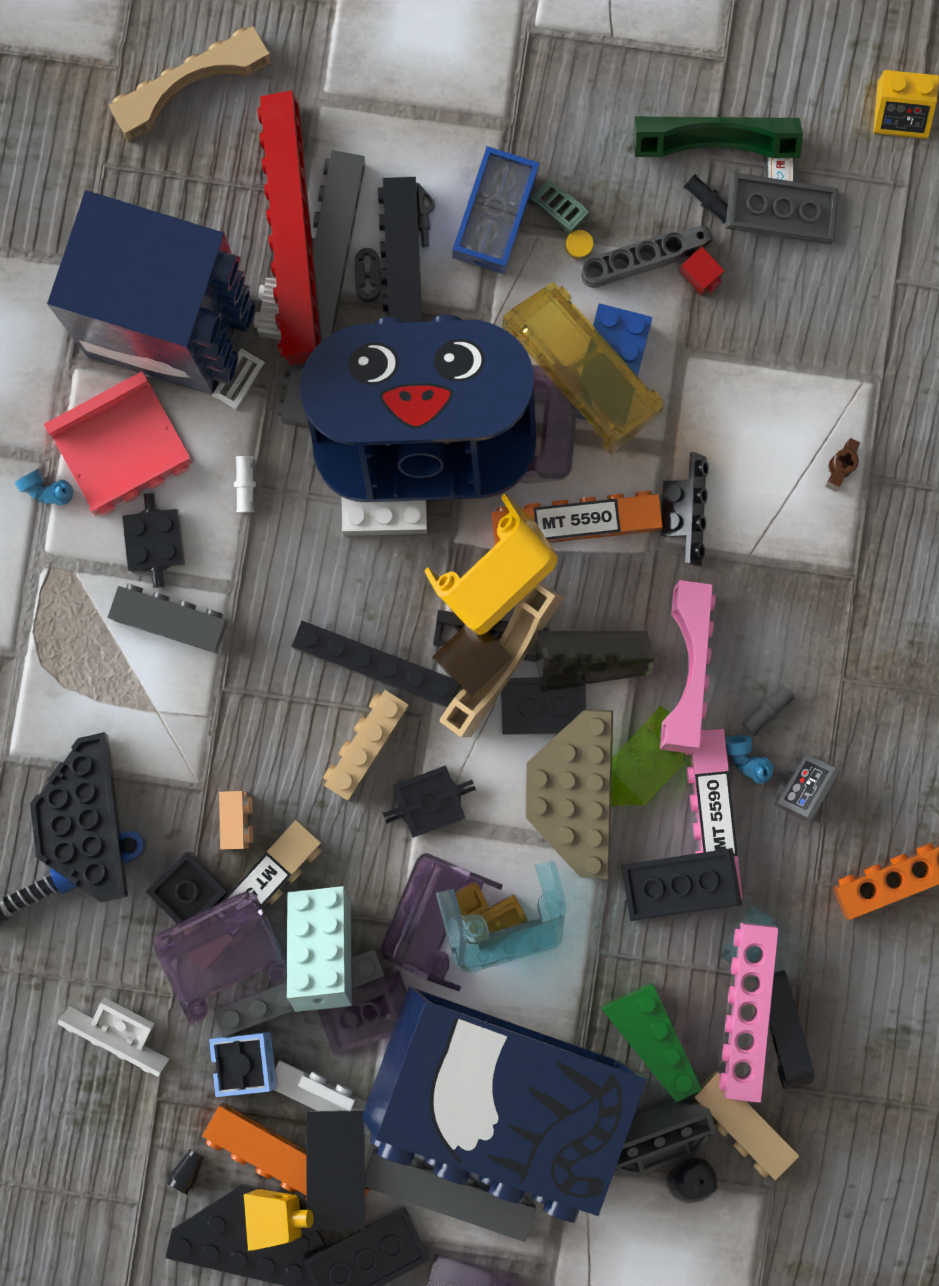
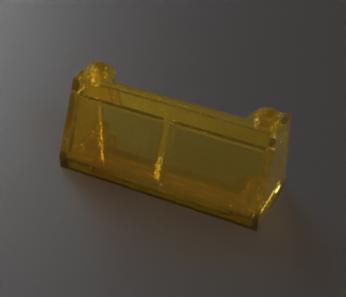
[502,282,664,455]

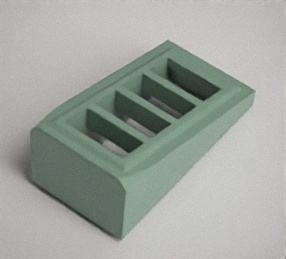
[530,179,590,235]

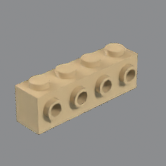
[323,690,409,801]

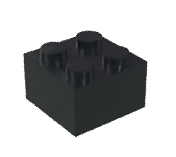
[146,851,230,933]

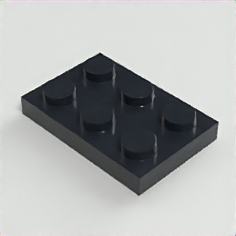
[501,676,586,735]

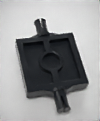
[122,493,185,588]
[383,765,476,838]

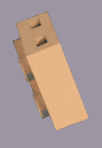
[219,791,254,849]

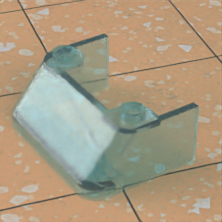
[436,860,566,973]

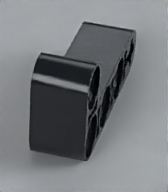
[756,970,814,1090]

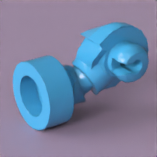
[14,468,73,506]
[725,735,774,784]

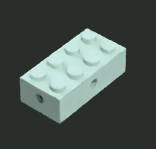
[287,886,352,1012]

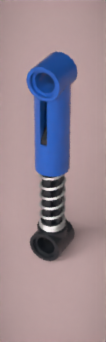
[0,831,146,925]

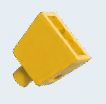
[244,1189,314,1251]

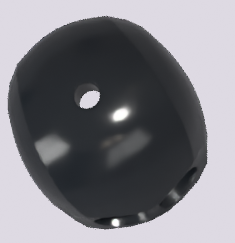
[667,1157,718,1203]

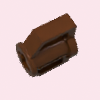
[825,438,860,491]

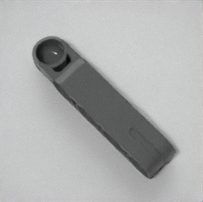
[581,226,713,288]

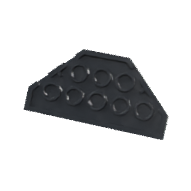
[30,732,128,903]
[165,1184,327,1286]

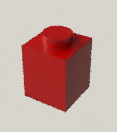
[679,247,724,295]

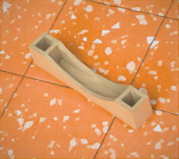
[108,26,271,142]
[439,582,564,737]

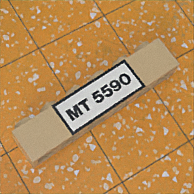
[180,820,322,970]

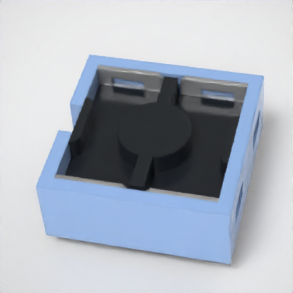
[209,1031,277,1097]

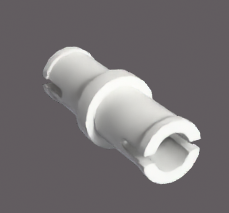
[234,456,256,513]

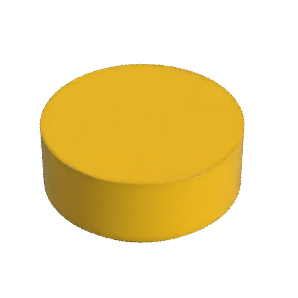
[565,230,593,259]

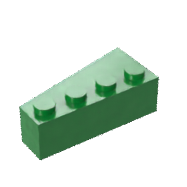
[599,983,702,1102]

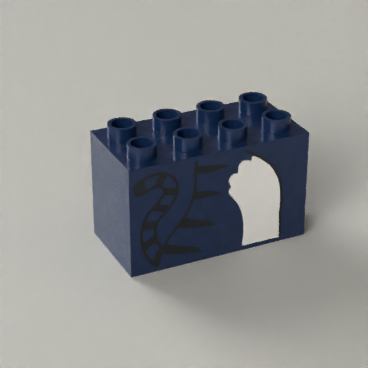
[47,190,256,396]
[361,986,647,1223]

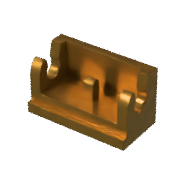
[464,894,528,949]

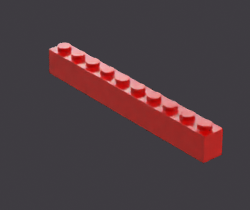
[257,90,321,365]

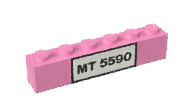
[685,729,743,899]

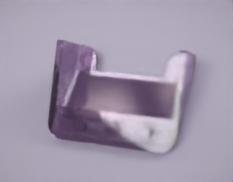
[153,892,287,1026]

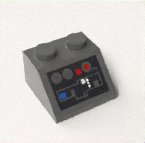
[774,754,840,821]

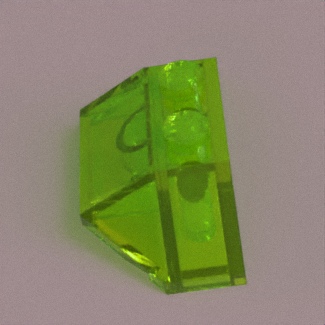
[611,705,684,806]

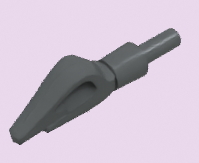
[416,183,436,247]

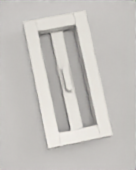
[212,348,266,411]

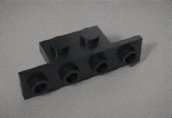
[661,452,709,566]

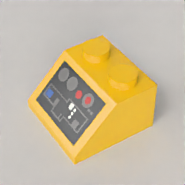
[873,70,939,139]

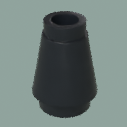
[167,1149,204,1195]

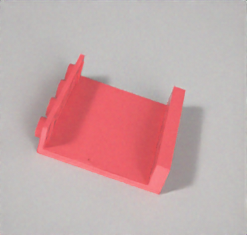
[44,371,193,516]

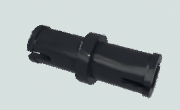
[683,174,728,224]

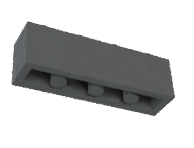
[107,583,228,654]

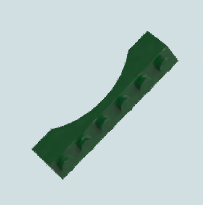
[633,116,803,158]

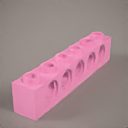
[719,922,778,1103]

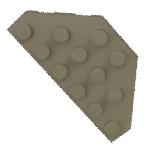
[526,709,613,879]

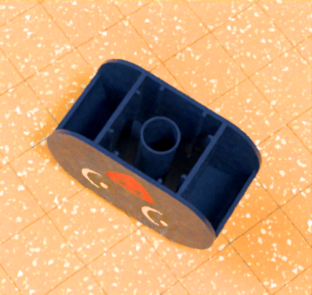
[300,315,536,502]

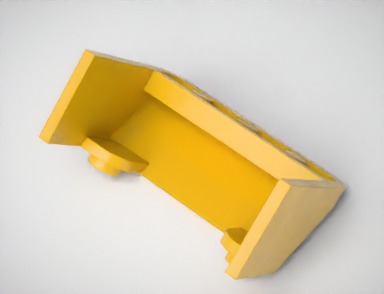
[424,494,558,635]

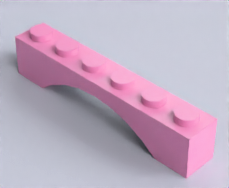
[660,580,716,754]

